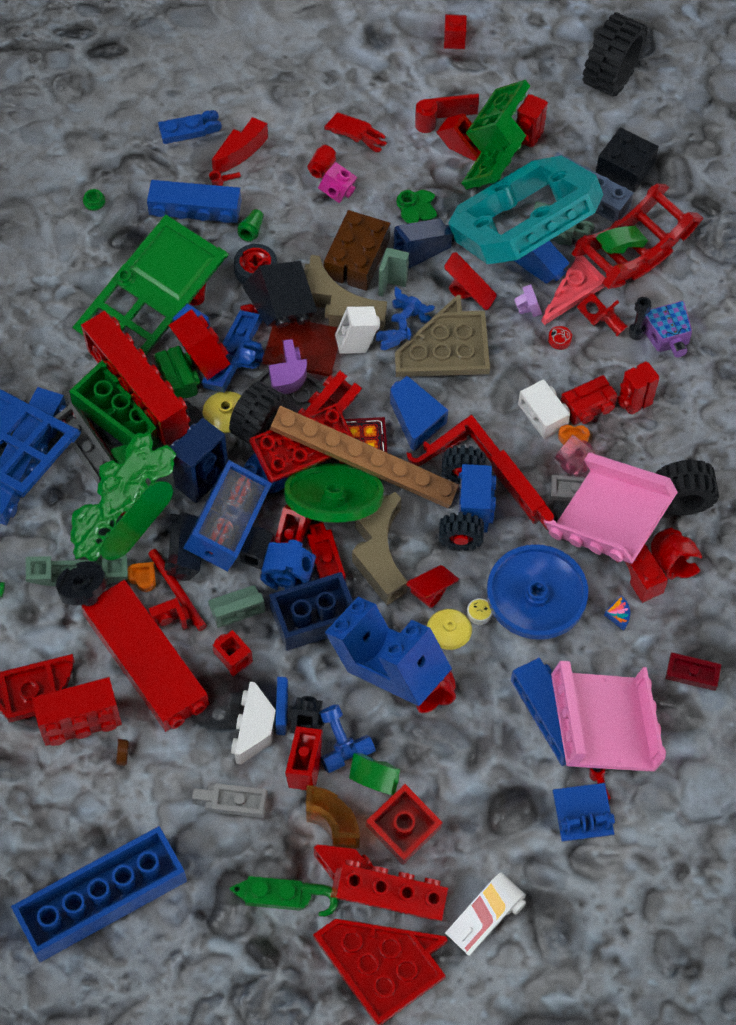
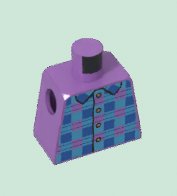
[643,301,692,357]

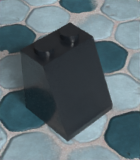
[242,261,317,328]

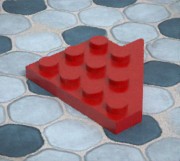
[313,919,448,1025]

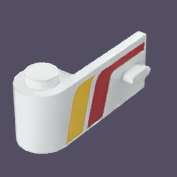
[445,872,526,956]

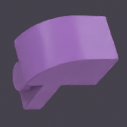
[269,339,307,395]

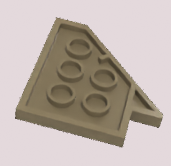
[395,295,490,377]

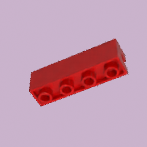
[298,370,362,416]

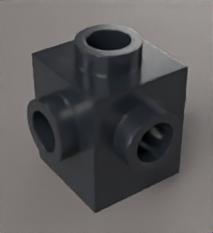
[288,696,325,734]

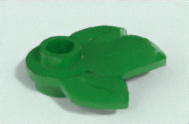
[396,190,437,224]

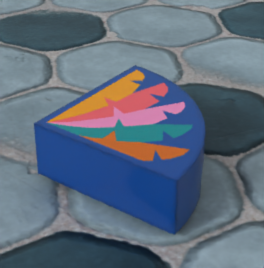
[604,595,630,631]

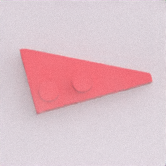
[541,255,606,325]

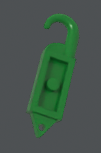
[229,876,338,917]

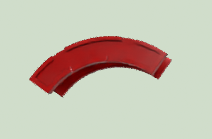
[571,183,704,289]

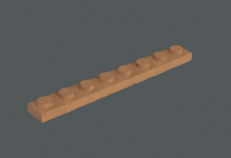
[269,406,459,508]

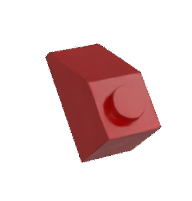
[444,14,467,49]
[436,113,481,161]
[274,505,311,544]
[285,726,323,791]
[314,844,373,881]

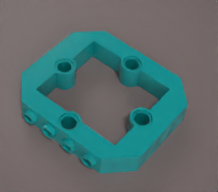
[448,155,603,265]

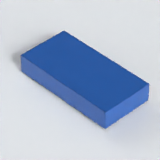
[275,677,288,735]

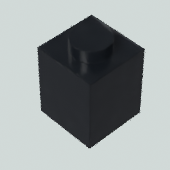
[239,527,274,569]

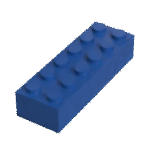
[11,826,187,963]

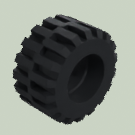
[229,381,288,445]
[656,460,719,516]

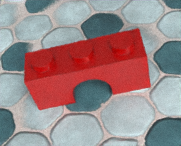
[616,544,668,603]

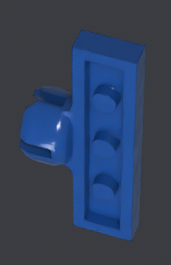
[201,310,264,393]

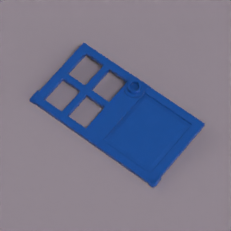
[0,389,81,496]

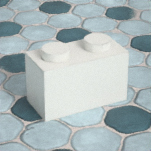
[335,306,380,354]
[518,379,570,439]

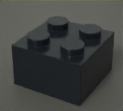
[596,127,659,192]

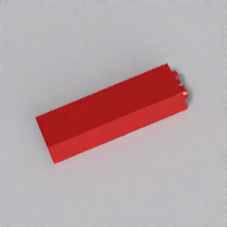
[81,579,209,732]

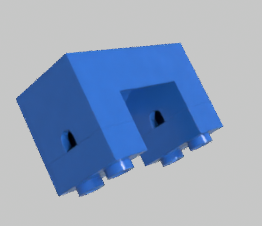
[325,597,452,706]

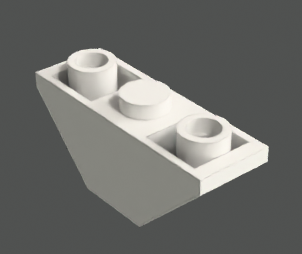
[231,682,276,764]

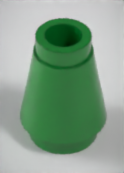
[237,209,264,242]

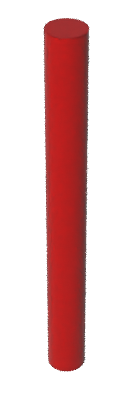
[148,549,207,631]

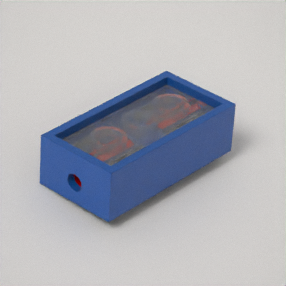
[183,460,272,572]

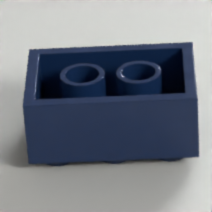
[170,418,228,503]
[269,572,353,651]

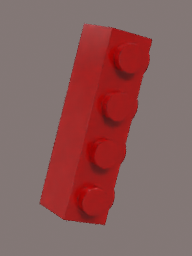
[330,860,448,921]

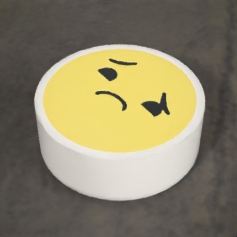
[467,598,492,625]

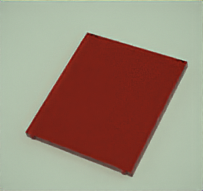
[262,322,338,377]

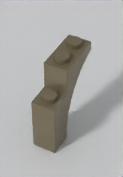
[304,255,387,333]
[352,491,408,606]

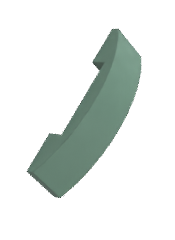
[26,554,128,587]

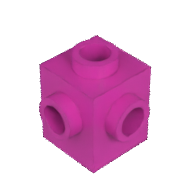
[318,162,358,203]

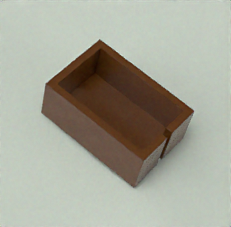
[324,210,391,291]

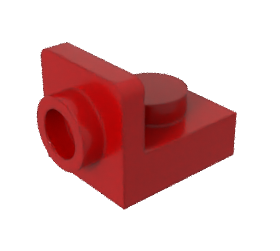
[148,597,190,630]

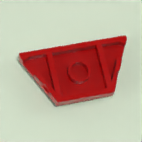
[0,654,75,723]

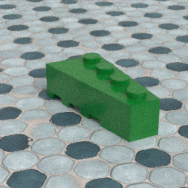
[69,360,159,449]

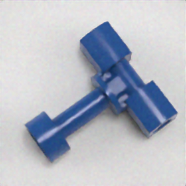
[319,704,376,773]

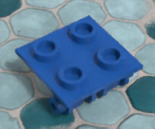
[553,783,615,842]

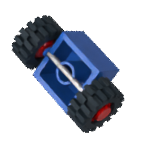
[439,445,496,551]

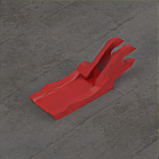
[324,112,387,152]

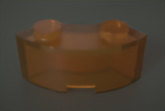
[306,785,360,848]

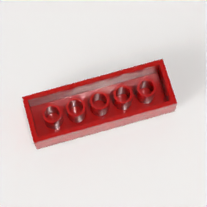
[81,311,190,446]

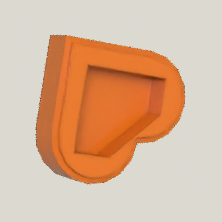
[558,425,590,454]
[127,562,156,592]

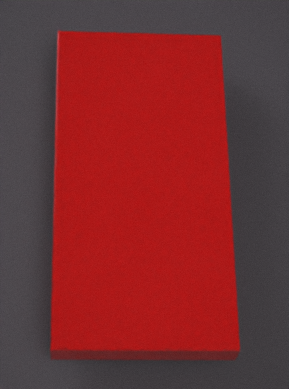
[249,403,354,483]

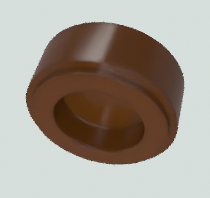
[116,739,129,766]

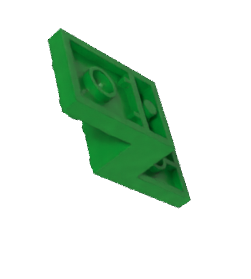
[461,79,530,190]

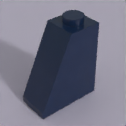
[394,218,453,269]

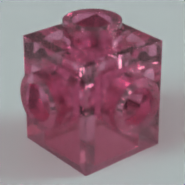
[555,435,595,477]

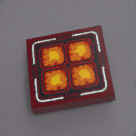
[339,417,388,465]

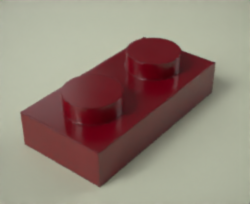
[665,652,722,691]

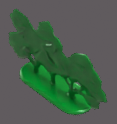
[70,433,176,561]

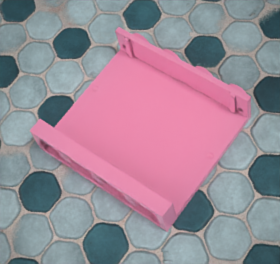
[543,452,678,564]
[551,661,666,772]

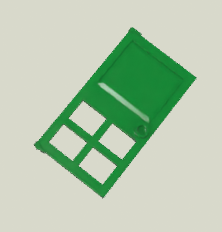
[72,214,229,356]

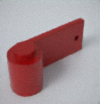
[415,94,479,133]

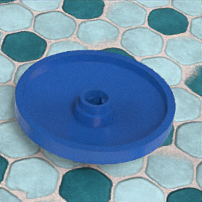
[487,545,588,640]

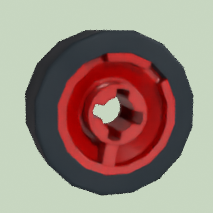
[234,243,277,285]

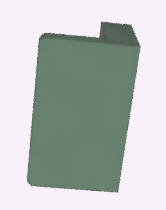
[378,248,409,296]
[208,585,265,628]

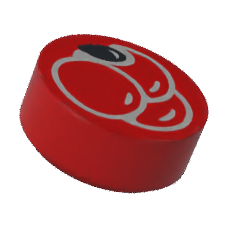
[548,326,572,350]

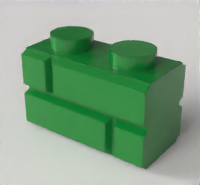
[154,346,200,399]

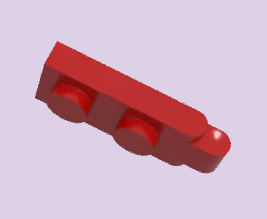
[306,522,346,581]

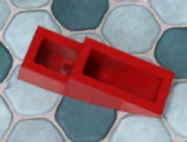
[212,117,268,173]

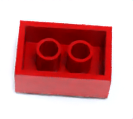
[32,677,122,746]

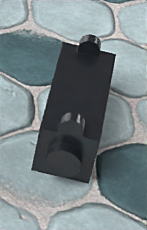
[164,512,201,581]

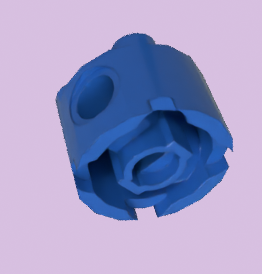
[260,540,316,590]

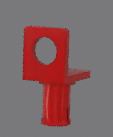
[577,293,628,336]

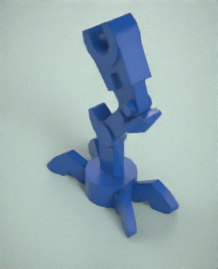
[375,287,435,350]

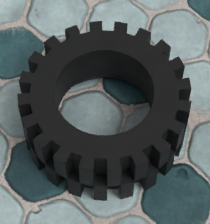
[582,12,648,97]

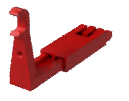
[407,415,554,531]

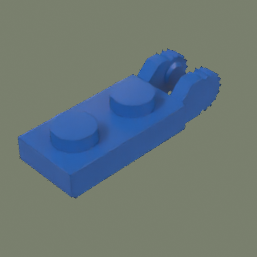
[158,110,222,144]

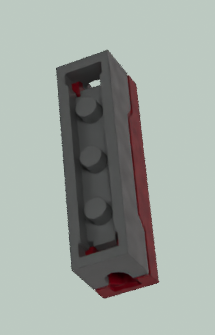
[55,403,118,483]

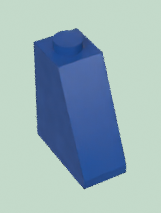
[514,241,570,284]
[390,376,448,451]

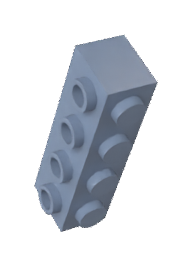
[546,152,633,223]

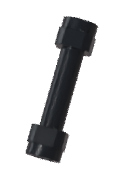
[629,297,651,340]

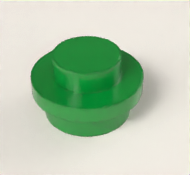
[83,189,106,211]

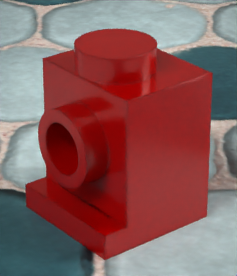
[213,630,253,676]

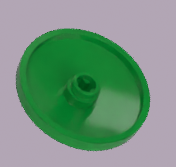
[285,463,384,523]

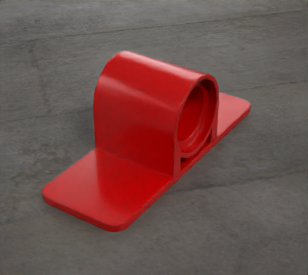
[444,252,497,310]
[406,565,459,608]

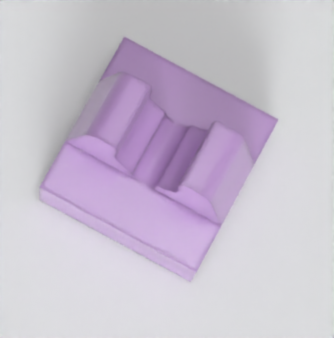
[514,284,542,317]

